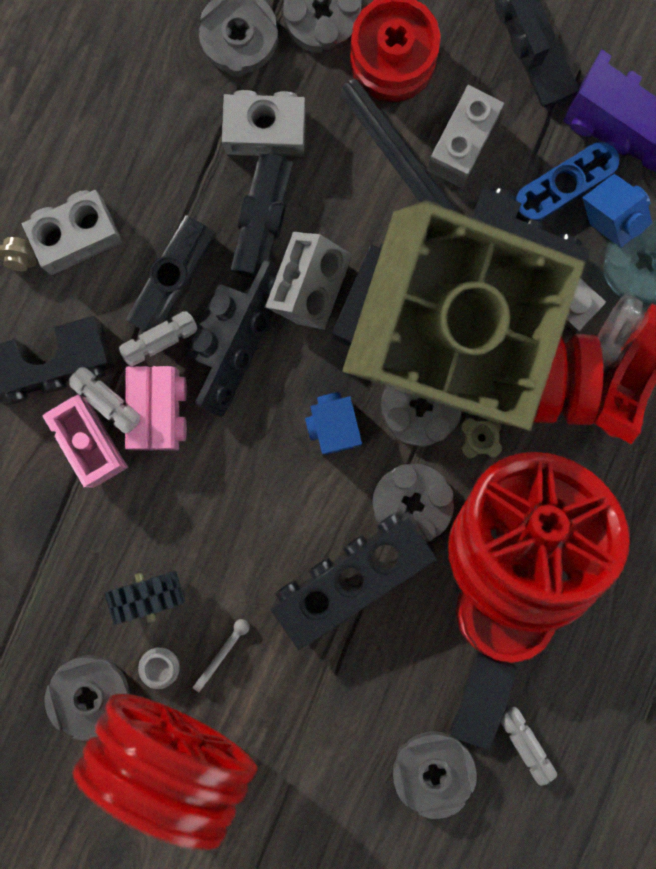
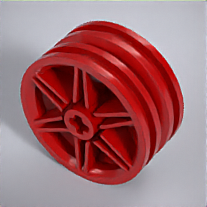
[448,452,629,632]
[73,694,258,850]

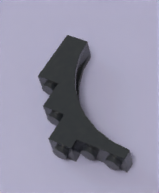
[332,188,591,347]

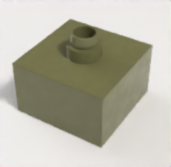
[342,202,585,430]

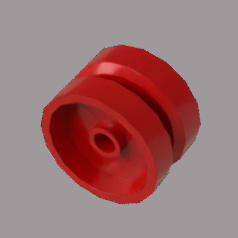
[350,0,441,103]
[532,334,603,425]
[455,573,555,663]

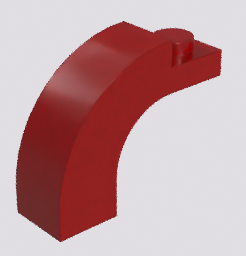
[594,304,656,444]

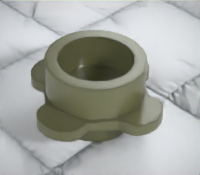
[461,418,502,458]

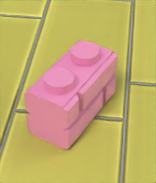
[125,366,187,451]
[43,395,128,488]

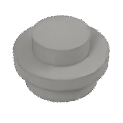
[138,647,180,689]

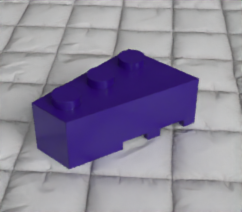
[562,49,656,172]

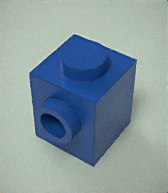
[582,174,652,248]
[305,392,362,456]

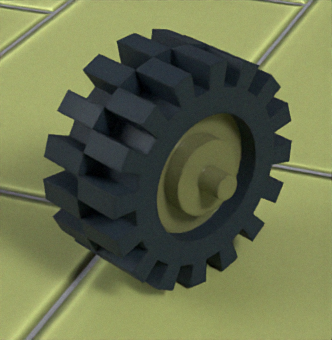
[104,571,185,625]

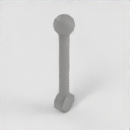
[193,619,250,692]

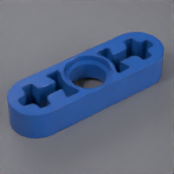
[515,142,619,222]

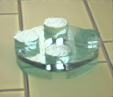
[603,220,656,303]

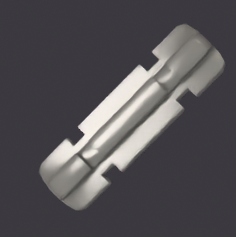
[119,312,197,366]
[69,367,140,434]
[500,707,557,786]

